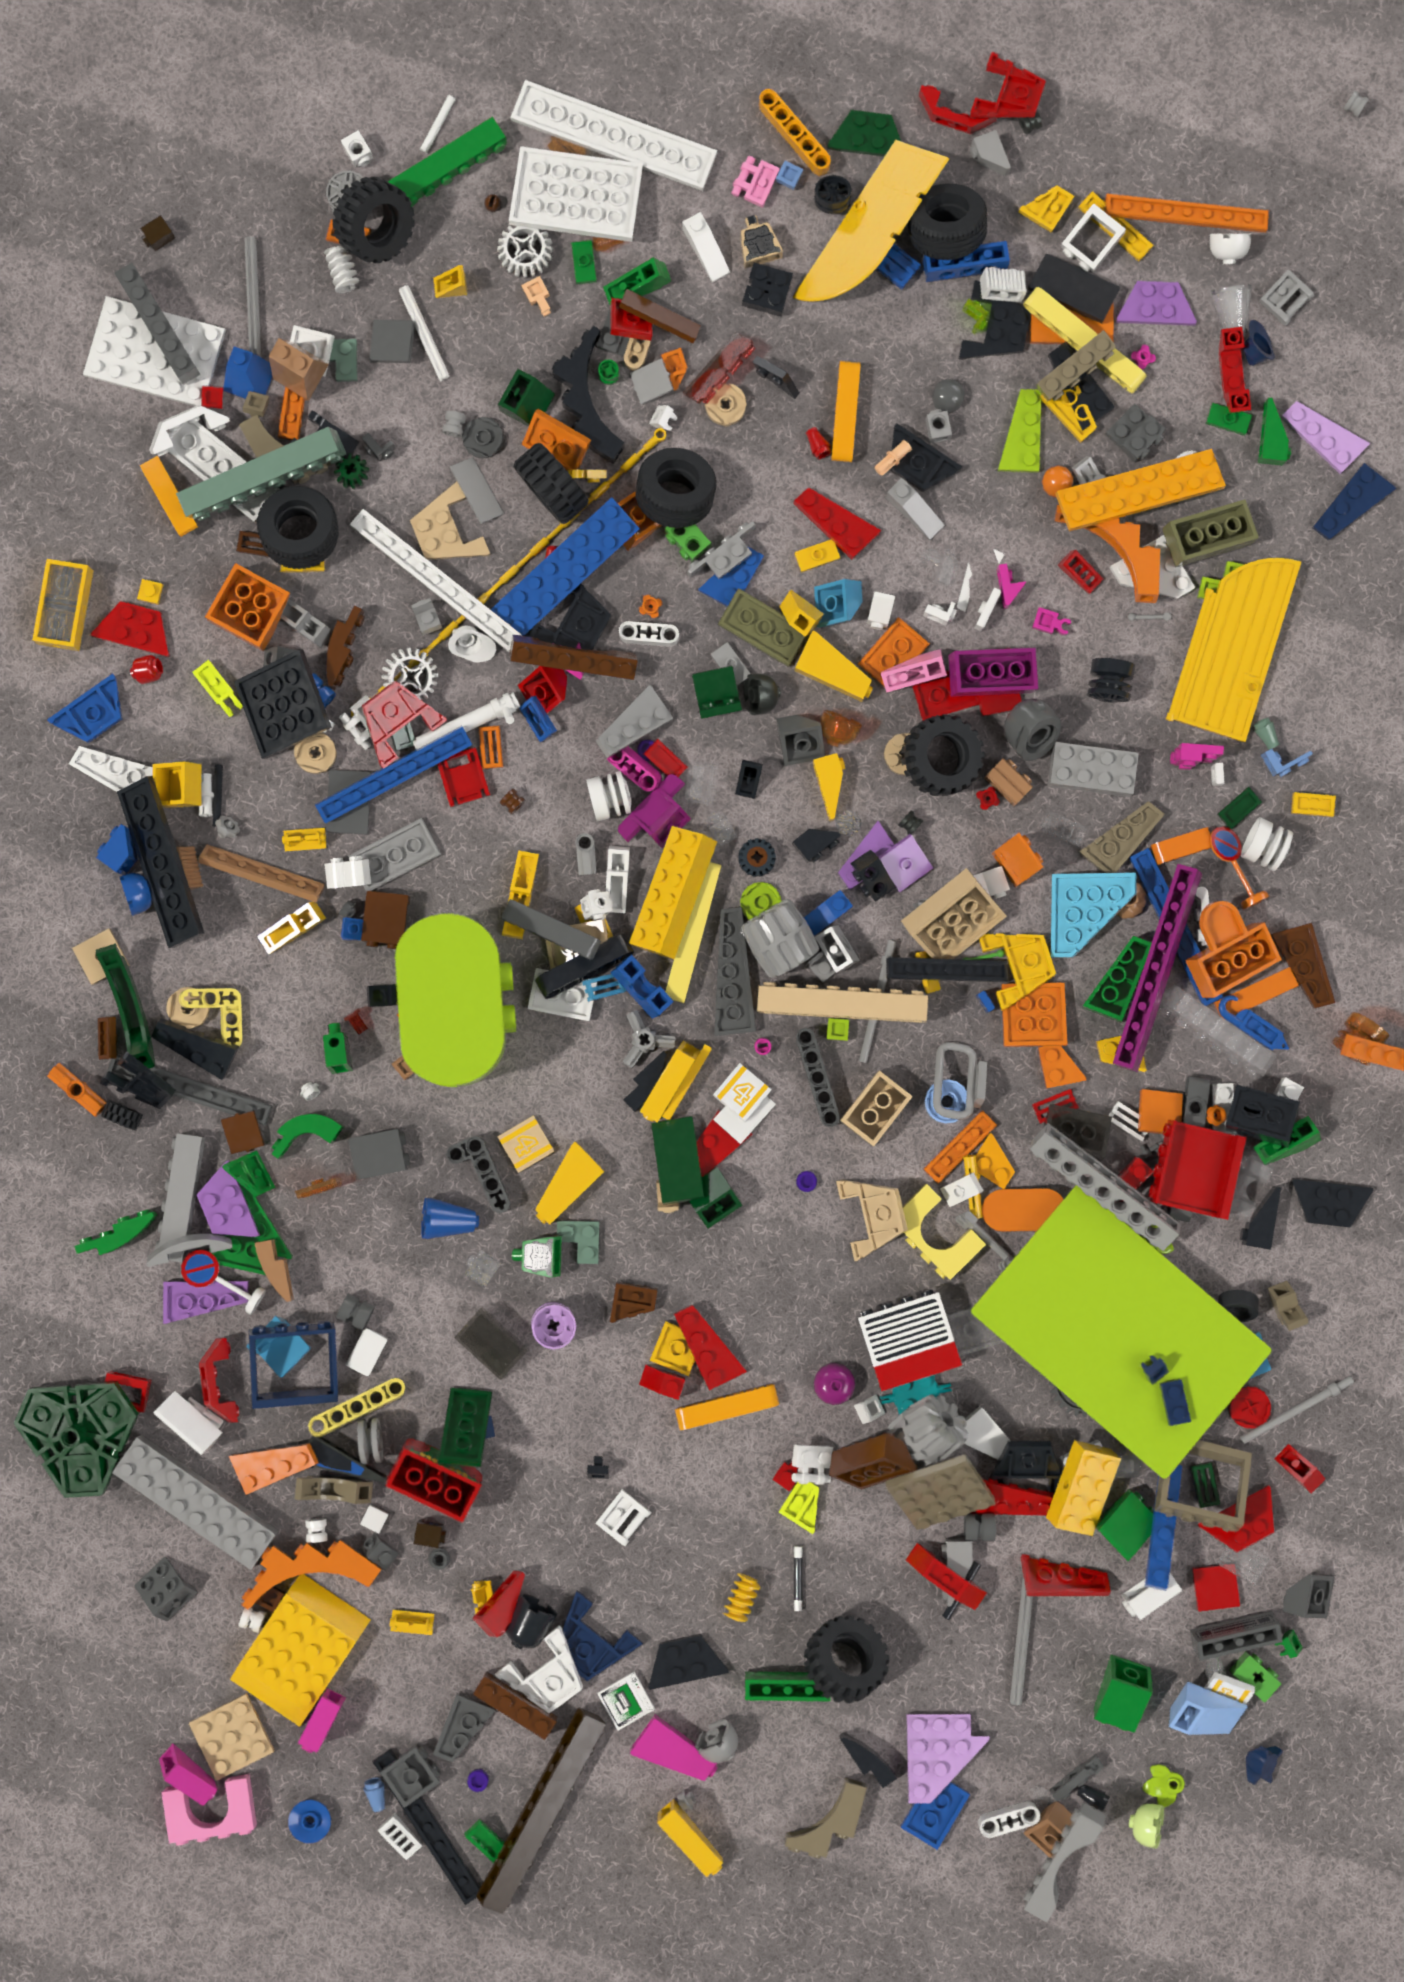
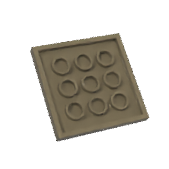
[885,1455,996,1530]

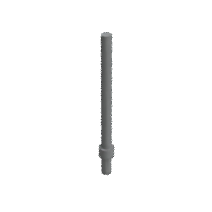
[859,940,896,1063]
[1240,1376,1354,1444]

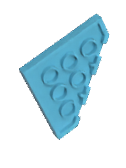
[1051,873,1136,958]

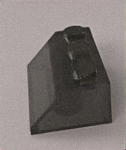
[1043,1104,1112,1162]
[454,1306,529,1380]

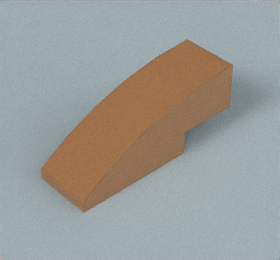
[254,1239,294,1302]

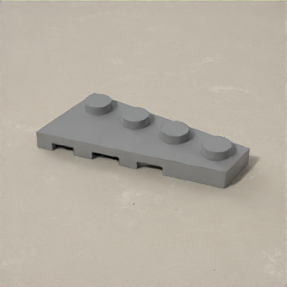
[596,685,673,758]

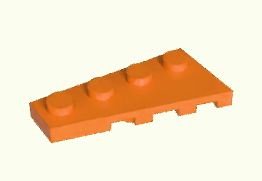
[229,1443,319,1495]

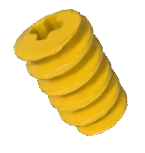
[723,1573,761,1622]

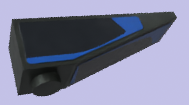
[309,1436,388,1483]

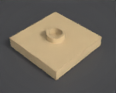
[72,929,130,985]

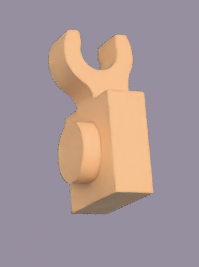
[521,276,551,317]

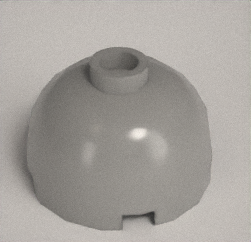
[695,1719,738,1763]

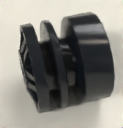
[1087,658,1135,703]

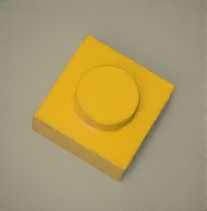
[137,579,163,605]

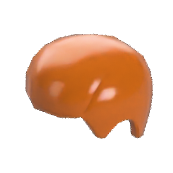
[1042,466,1074,498]

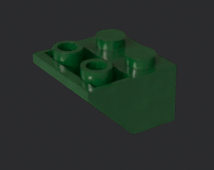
[498,369,555,427]
[689,1167,743,1229]

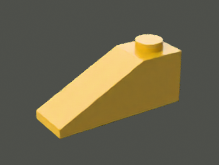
[812,753,845,822]

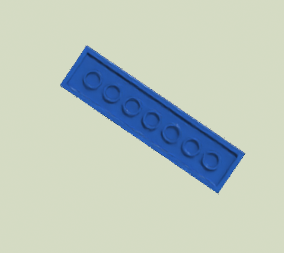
[490,497,640,636]

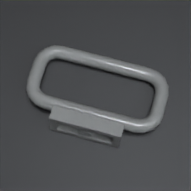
[933,1042,987,1120]

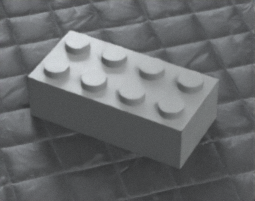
[1048,742,1139,797]

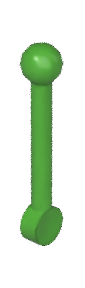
[963,949,1005,960]

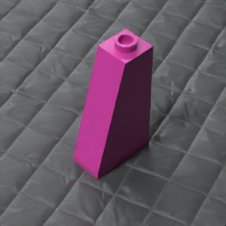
[630,1714,718,1781]

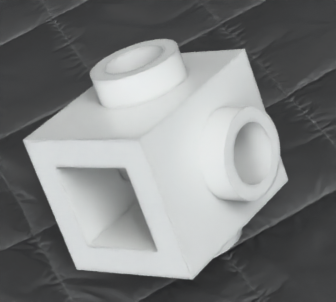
[580,889,613,921]

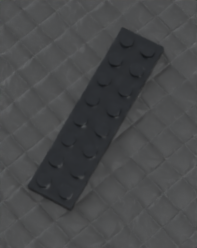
[117,776,205,948]

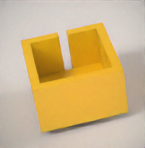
[153,762,202,808]

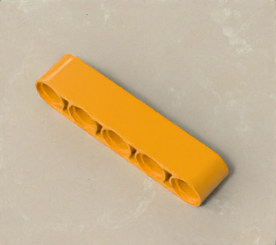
[759,89,831,176]
[831,361,861,462]
[674,1384,780,1430]

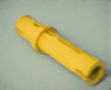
[963,1155,983,1219]

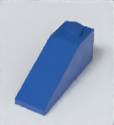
[804,890,853,936]

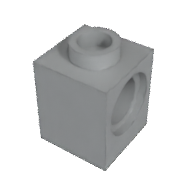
[925,409,952,444]

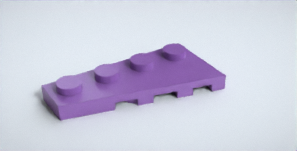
[163,1281,249,1324]

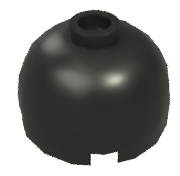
[743,673,781,715]

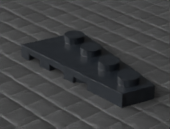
[151,1018,240,1080]

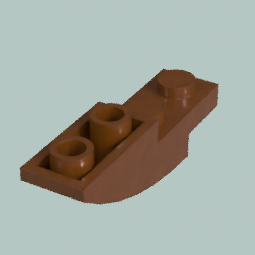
[326,605,365,690]

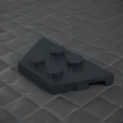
[890,423,963,492]
[1291,1179,1373,1228]
[649,1634,729,1690]

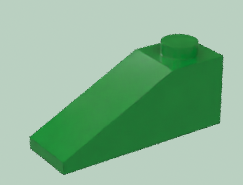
[603,257,671,306]
[1258,397,1291,466]
[1253,1116,1321,1165]

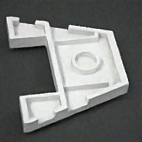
[495,1625,583,1713]

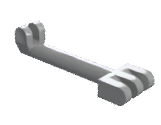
[956,1211,1014,1271]

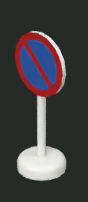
[181,1250,266,1315]

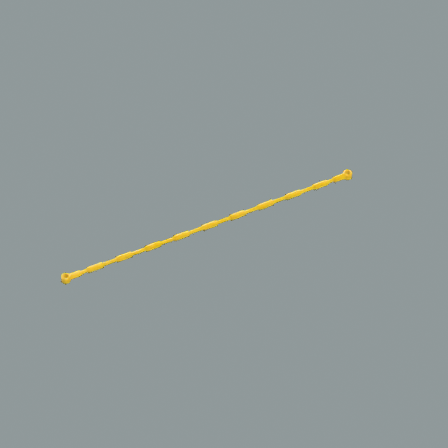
[351,428,666,717]

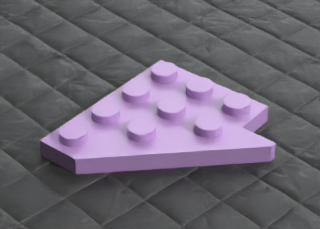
[906,1714,989,1803]

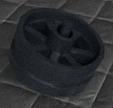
[814,175,852,214]

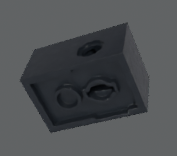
[1226,1085,1300,1148]

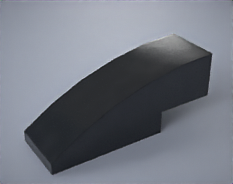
[623,1051,667,1112]
[839,1733,897,1788]

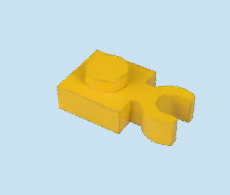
[568,470,607,483]

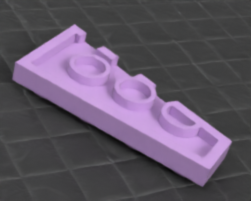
[1281,401,1370,474]

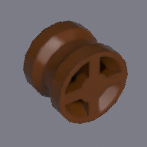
[499,788,526,815]

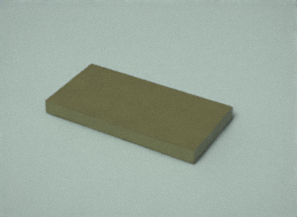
[717,588,806,667]

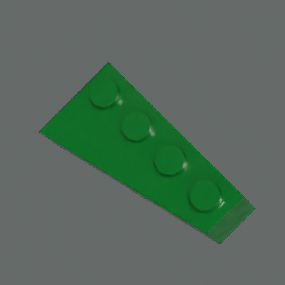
[1082,936,1152,1023]

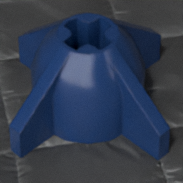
[1245,1746,1283,1785]

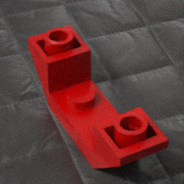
[919,85,997,134]
[1219,326,1251,413]
[199,1338,239,1423]
[905,1542,987,1610]

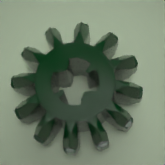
[334,453,370,490]

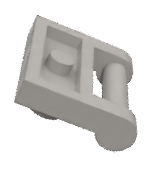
[1259,269,1314,326]

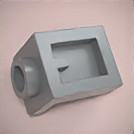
[411,598,442,636]
[806,951,835,983]

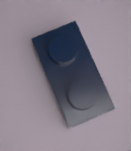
[1159,1379,1191,1426]

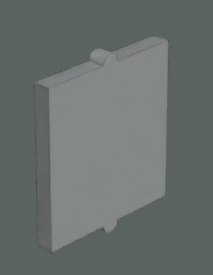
[630,358,674,405]

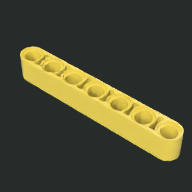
[1023,287,1147,393]
[665,862,721,1003]

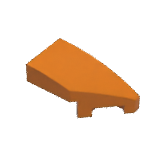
[661,348,687,391]

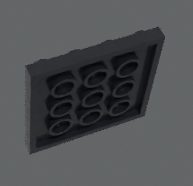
[234,649,332,759]

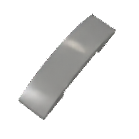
[147,1234,232,1267]

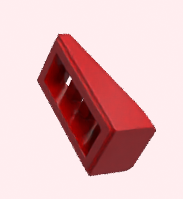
[1058,550,1103,594]

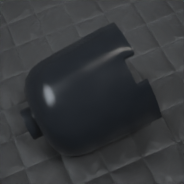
[506,1594,558,1649]

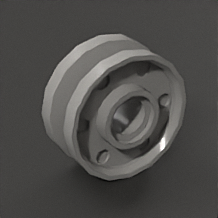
[357,1418,383,1464]

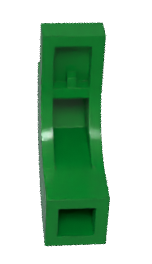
[272,1114,345,1159]

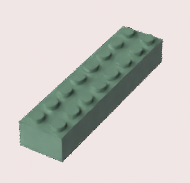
[176,427,346,521]

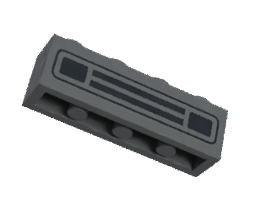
[1190,1611,1282,1661]

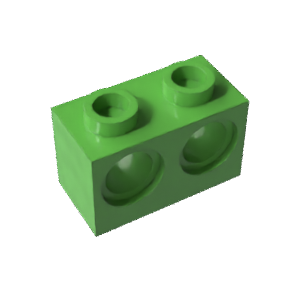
[665,524,711,563]

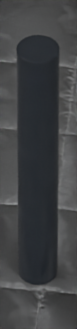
[212,764,223,827]
[942,1561,982,1620]

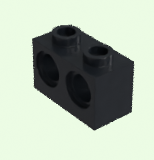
[850,849,896,902]

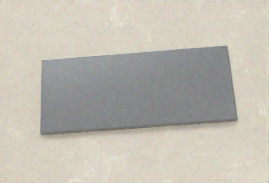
[449,457,504,524]

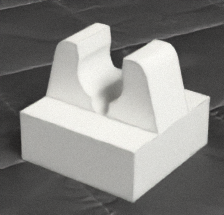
[649,405,677,430]

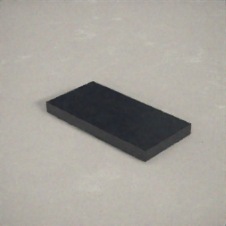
[1028,253,1120,324]

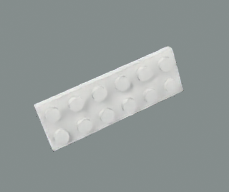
[168,421,280,523]

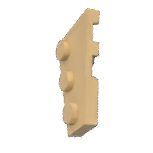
[546,919,608,969]

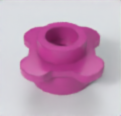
[1131,345,1156,370]

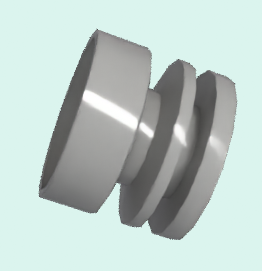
[326,171,372,219]

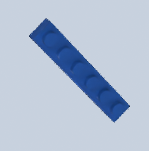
[1145,1465,1183,1591]

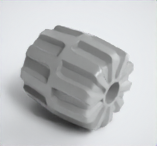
[741,899,819,978]
[887,1394,968,1470]

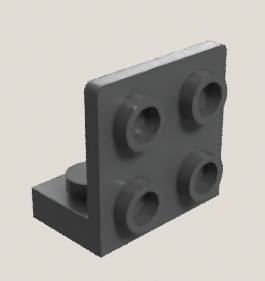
[135,1557,198,1622]

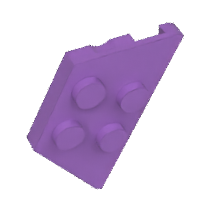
[1116,281,1196,326]
[197,1160,260,1237]

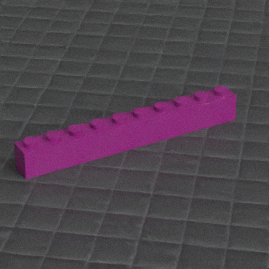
[1113,864,1202,1073]

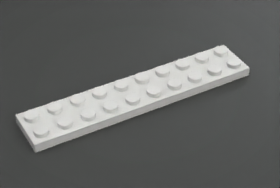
[511,80,717,191]

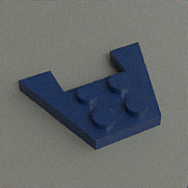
[554,1590,643,1681]

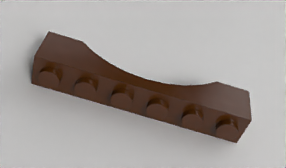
[509,634,638,680]

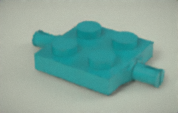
[880,1375,952,1415]

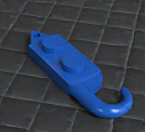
[1219,995,1289,1051]

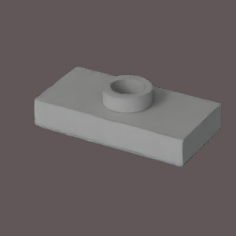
[711,642,750,686]

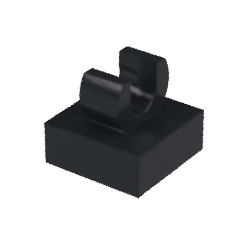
[587,1456,609,1479]

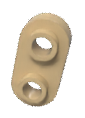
[624,338,651,370]

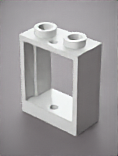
[1062,203,1126,273]
[1122,1574,1182,1620]

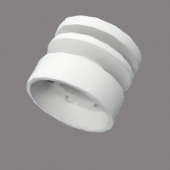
[586,771,631,821]
[1241,817,1293,871]

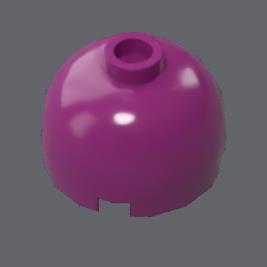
[814,1363,856,1405]

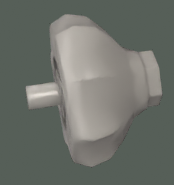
[215,815,240,838]

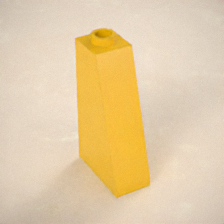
[795,630,873,702]
[640,1040,701,1123]
[535,1141,605,1225]
[657,1799,723,1877]

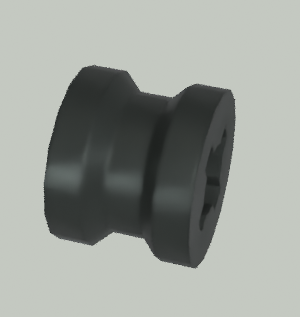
[1018,111,1042,135]
[898,810,924,835]

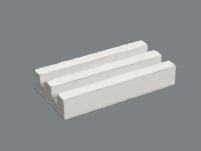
[1106,1101,1148,1141]

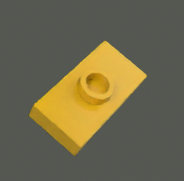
[794,539,840,573]
[1291,792,1336,817]

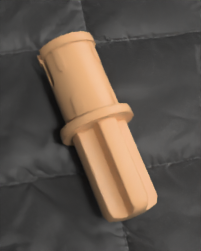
[875,440,912,476]

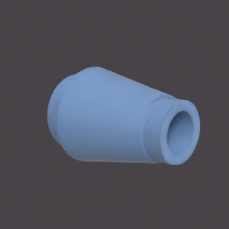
[363,1777,385,1812]

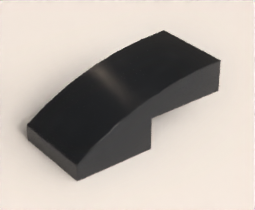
[367,984,398,1007]

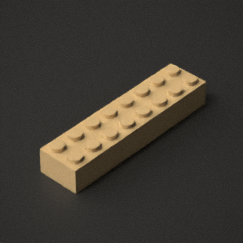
[757,982,928,1023]

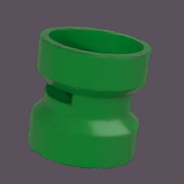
[598,359,619,385]

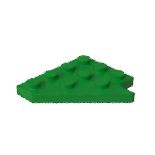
[210,1183,293,1275]

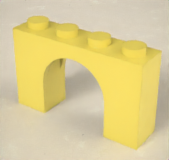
[902,1184,986,1280]

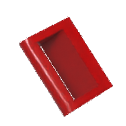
[105,1371,152,1413]

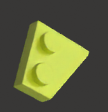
[778,1482,819,1534]

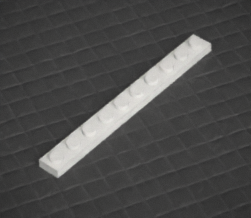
[350,509,522,652]

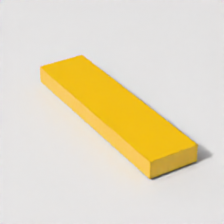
[1078,191,1153,261]
[662,1044,712,1120]

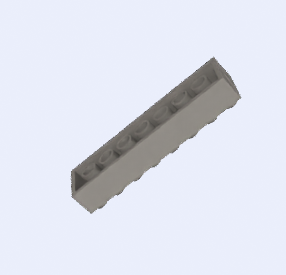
[112,1435,279,1570]

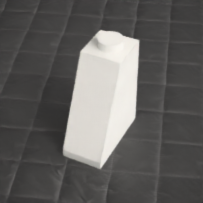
[964,1406,1010,1459]

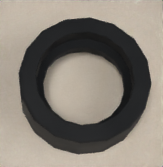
[1218,1289,1259,1322]

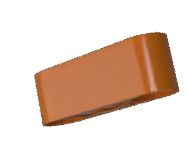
[1150,827,1211,865]

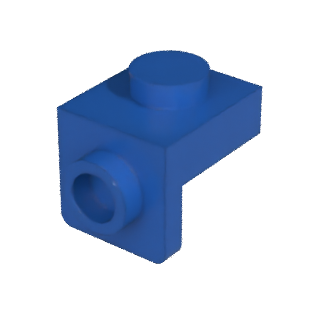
[341,917,363,941]

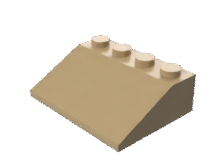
[901,868,1007,959]

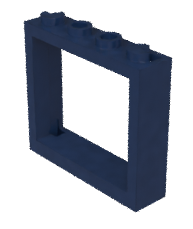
[248,1320,338,1409]

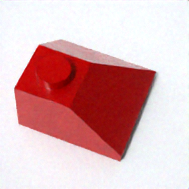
[517,666,567,714]

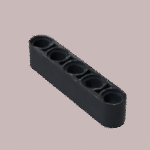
[535,934,635,999]

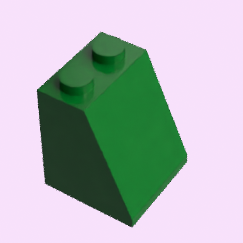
[1096,1489,1154,1561]
[1094,1654,1153,1733]

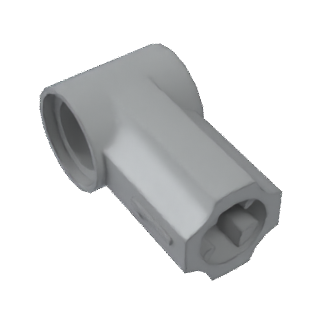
[575,833,597,875]

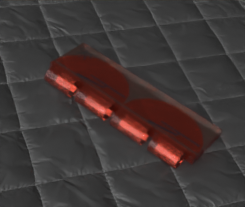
[682,332,756,404]

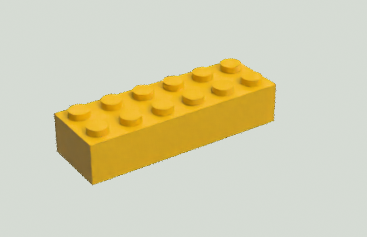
[629,826,717,959]

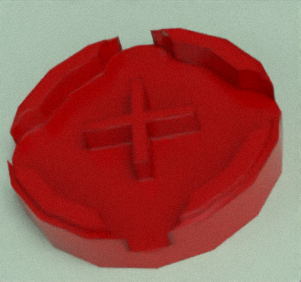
[1228,1386,1271,1429]

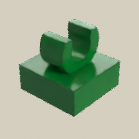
[1275,1629,1303,1659]

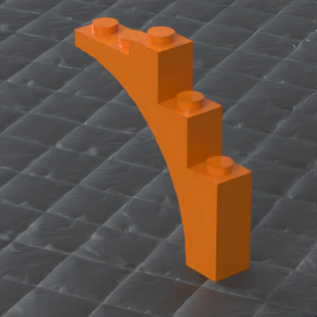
[1055,505,1160,603]
[242,1540,382,1610]

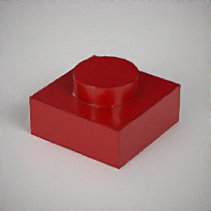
[201,385,224,409]

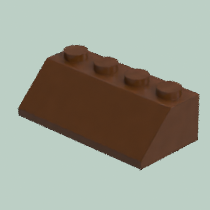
[829,1433,917,1490]

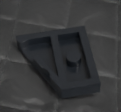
[752,356,800,399]

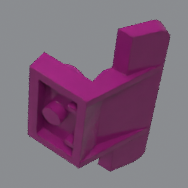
[618,774,691,848]

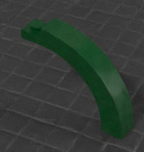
[96,943,155,1069]

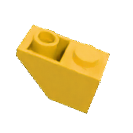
[779,590,824,637]

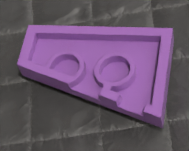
[838,821,894,890]

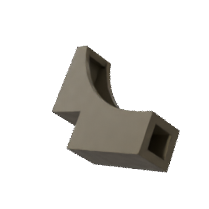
[239,415,331,484]
[784,1777,867,1858]

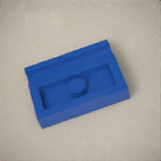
[876,244,921,290]

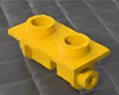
[282,828,327,852]
[470,1580,493,1627]
[390,1610,435,1635]

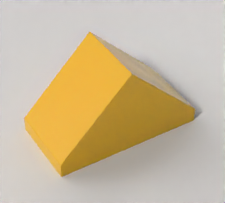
[433,265,467,298]

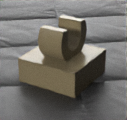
[243,391,269,418]

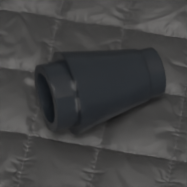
[1076,1785,1110,1812]

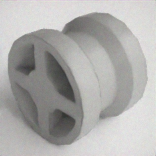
[1343,91,1369,117]

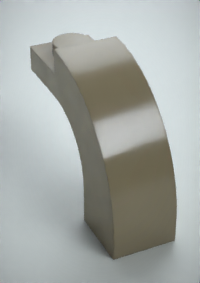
[295,1475,373,1504]

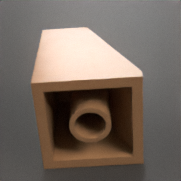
[269,338,329,401]

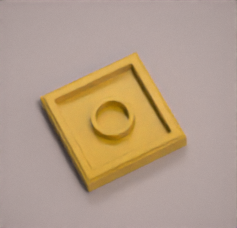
[650,1321,695,1376]

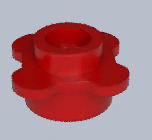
[976,786,1000,810]

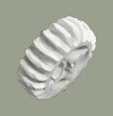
[497,226,553,278]
[381,648,438,699]

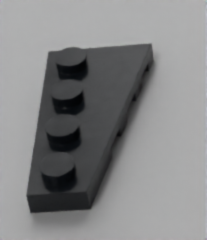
[1048,342,1115,431]

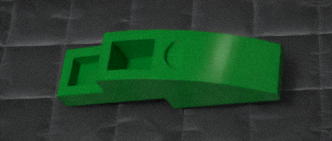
[74,1209,158,1256]

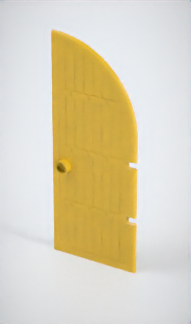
[793,140,949,302]

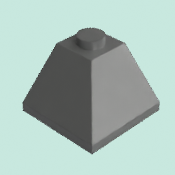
[776,715,825,766]
[1283,1575,1334,1618]

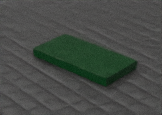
[651,1116,705,1205]
[439,1387,492,1467]

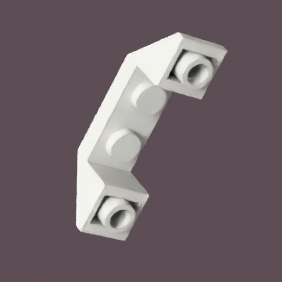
[149,406,230,456]

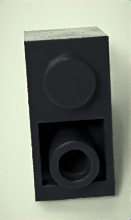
[792,829,841,863]

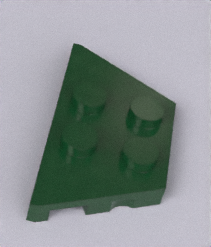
[827,110,901,157]

